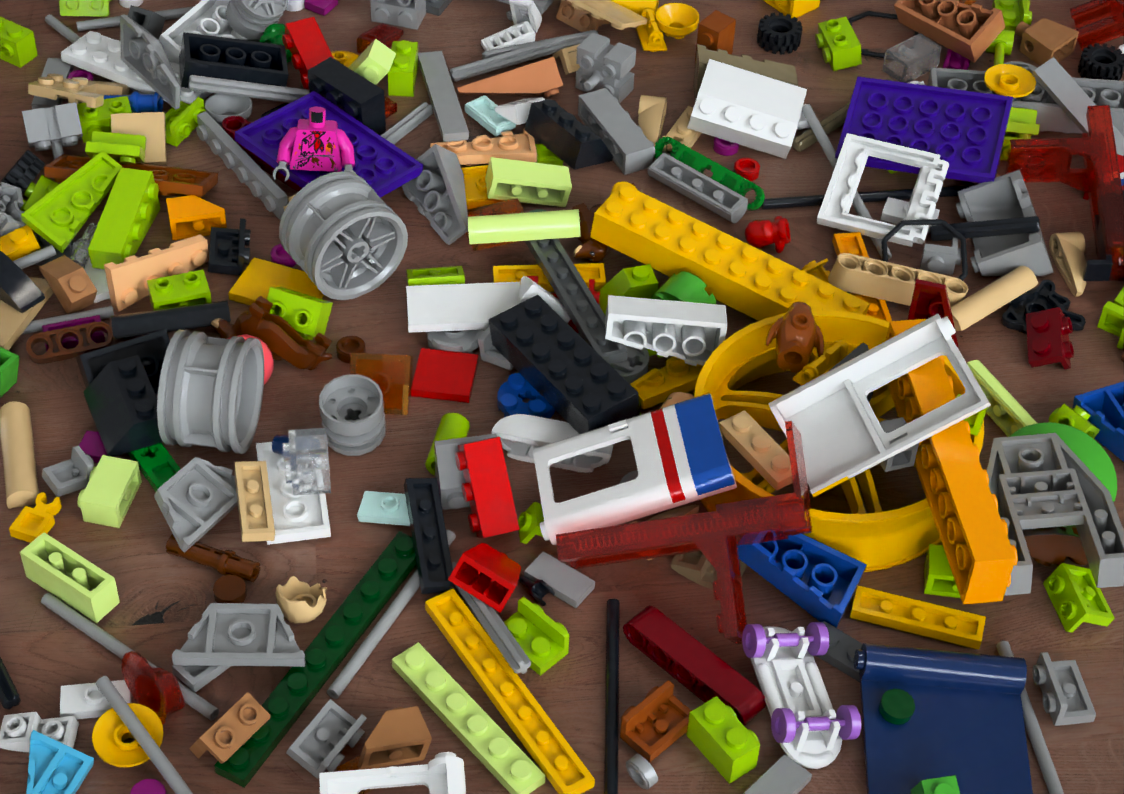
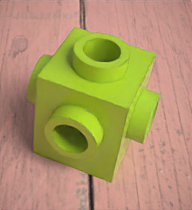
[1049,404,1100,439]

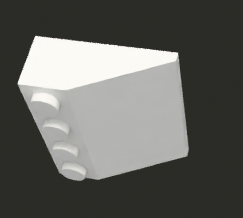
[159,0,260,64]
[687,59,807,159]

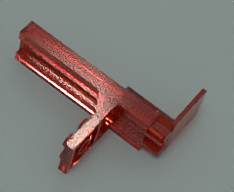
[556,421,813,644]

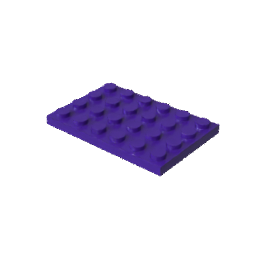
[835,76,1013,183]
[235,91,424,198]

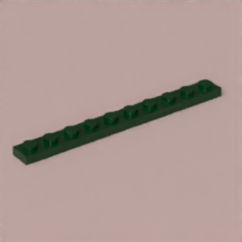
[214,531,417,788]

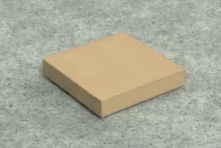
[111,112,167,165]

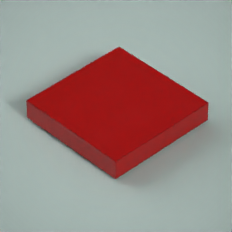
[411,348,478,403]

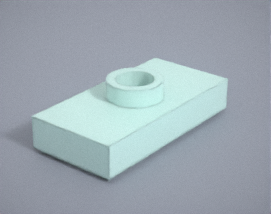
[465,95,516,137]
[357,491,410,526]

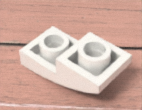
[0,711,79,753]

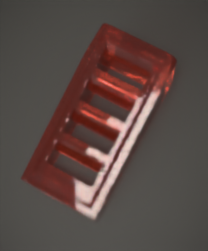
[357,23,404,54]

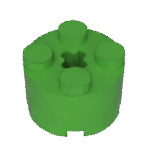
[651,271,717,304]

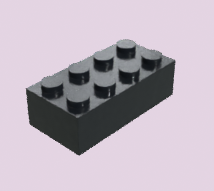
[179,32,289,89]

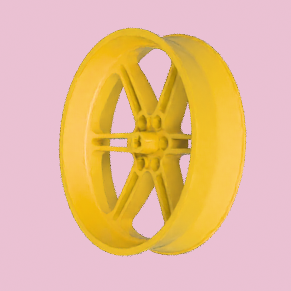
[694,310,984,572]

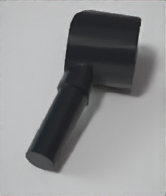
[518,573,555,606]

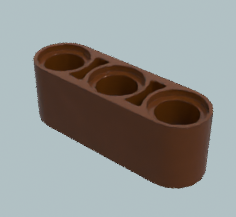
[26,322,113,364]

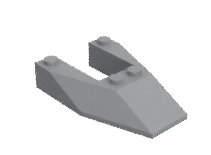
[987,433,1124,596]

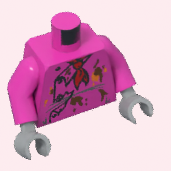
[273,106,356,182]

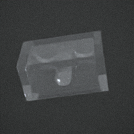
[882,33,942,83]

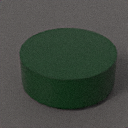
[879,689,915,725]

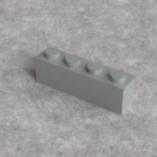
[578,88,655,175]

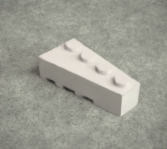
[605,295,728,366]

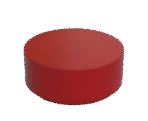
[733,158,760,181]

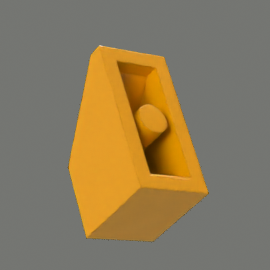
[166,195,227,240]

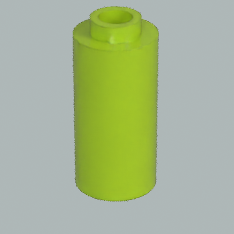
[425,413,470,476]

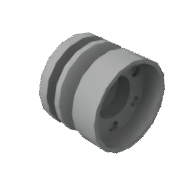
[226,0,288,40]
[319,374,386,456]

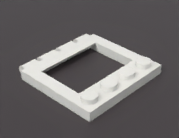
[817,133,949,247]

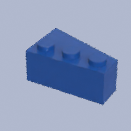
[1073,381,1124,462]

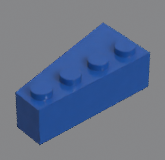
[730,508,867,628]

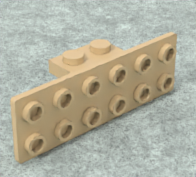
[567,0,648,30]

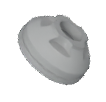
[205,93,252,126]

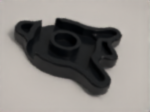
[1001,280,1086,335]

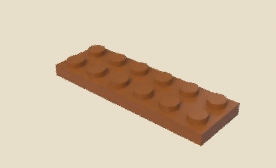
[44,154,218,198]

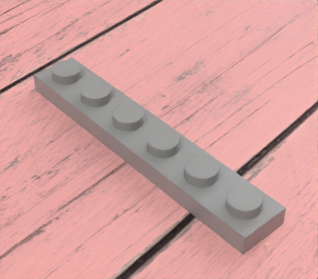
[196,111,288,220]

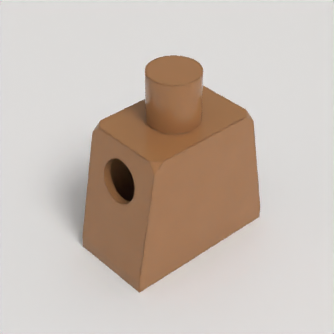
[1015,18,1079,66]

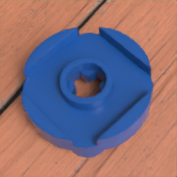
[497,373,555,419]

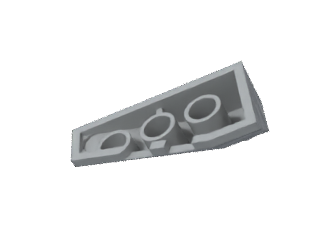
[120,14,180,110]

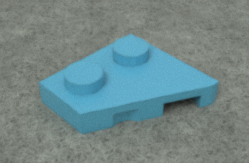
[26,730,94,794]

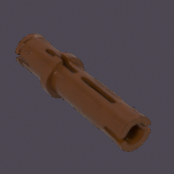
[166,534,260,582]

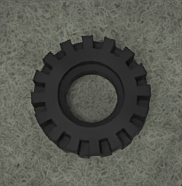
[757,13,802,55]
[1078,43,1124,81]
[1,150,45,193]

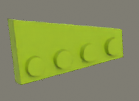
[21,151,122,253]

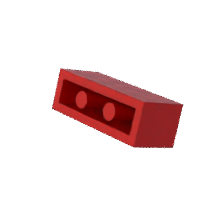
[282,16,334,90]
[455,437,520,538]

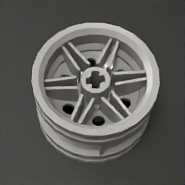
[279,171,408,300]
[157,329,264,454]

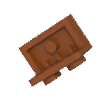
[620,680,692,763]

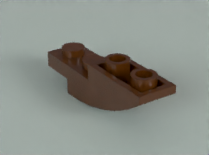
[1022,525,1088,566]

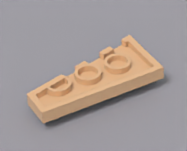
[430,128,537,166]
[104,235,209,312]

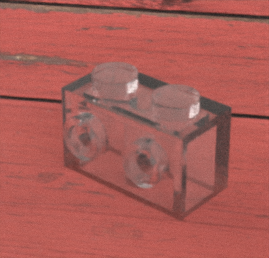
[283,428,331,496]

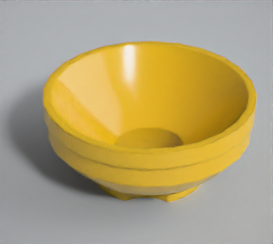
[655,3,699,39]

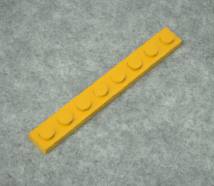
[425,588,595,794]

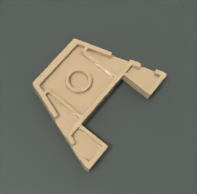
[28,74,130,108]

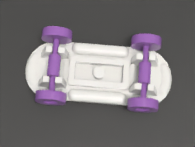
[742,622,861,769]

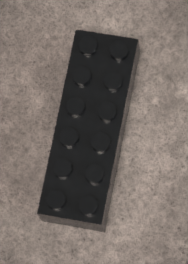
[489,295,640,434]

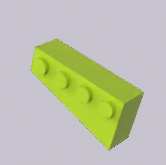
[88,167,161,270]

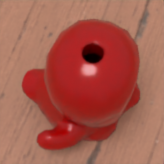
[745,216,791,254]

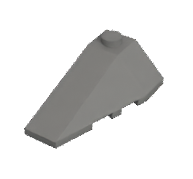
[402,144,468,245]

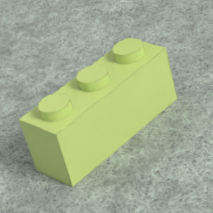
[485,157,572,207]
[20,532,120,623]

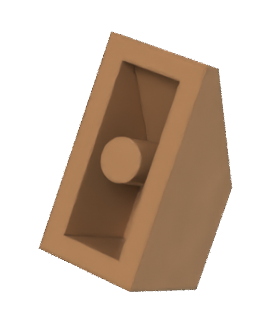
[39,255,97,314]
[357,706,432,770]

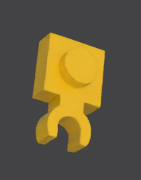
[9,492,62,543]

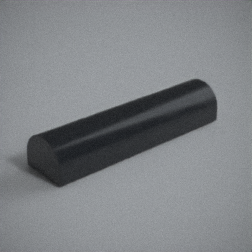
[111,300,231,339]

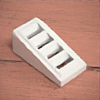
[509,0,542,33]
[481,21,535,51]

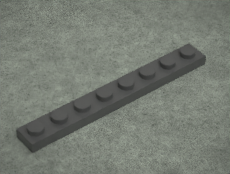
[525,239,627,365]

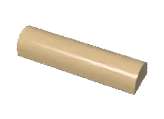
[951,266,1038,331]
[0,401,39,509]

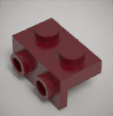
[1026,307,1074,369]

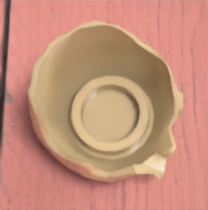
[276,576,327,624]

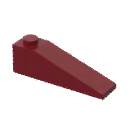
[907,279,959,349]

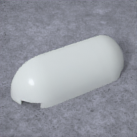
[492,414,613,473]

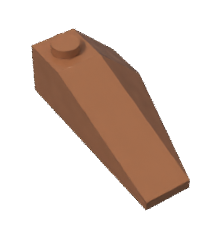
[457,56,563,98]

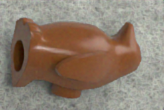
[765,302,824,373]

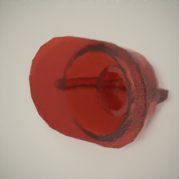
[121,651,185,726]

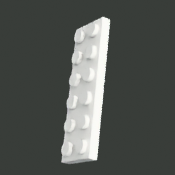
[61,31,212,104]

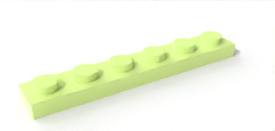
[392,642,546,794]

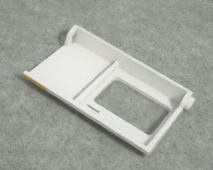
[768,314,991,497]

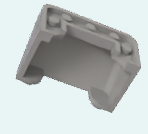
[956,169,1054,276]

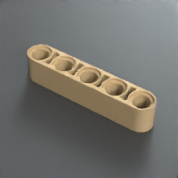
[828,253,968,307]

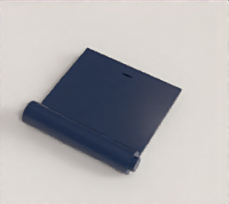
[854,643,1033,794]

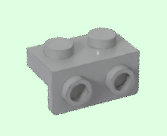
[1032,652,1096,726]
[286,699,367,779]

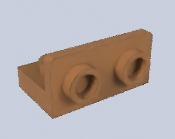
[556,0,611,32]
[189,692,270,764]

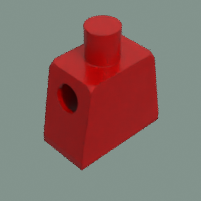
[448,543,521,613]

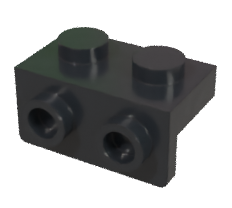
[208,218,251,275]

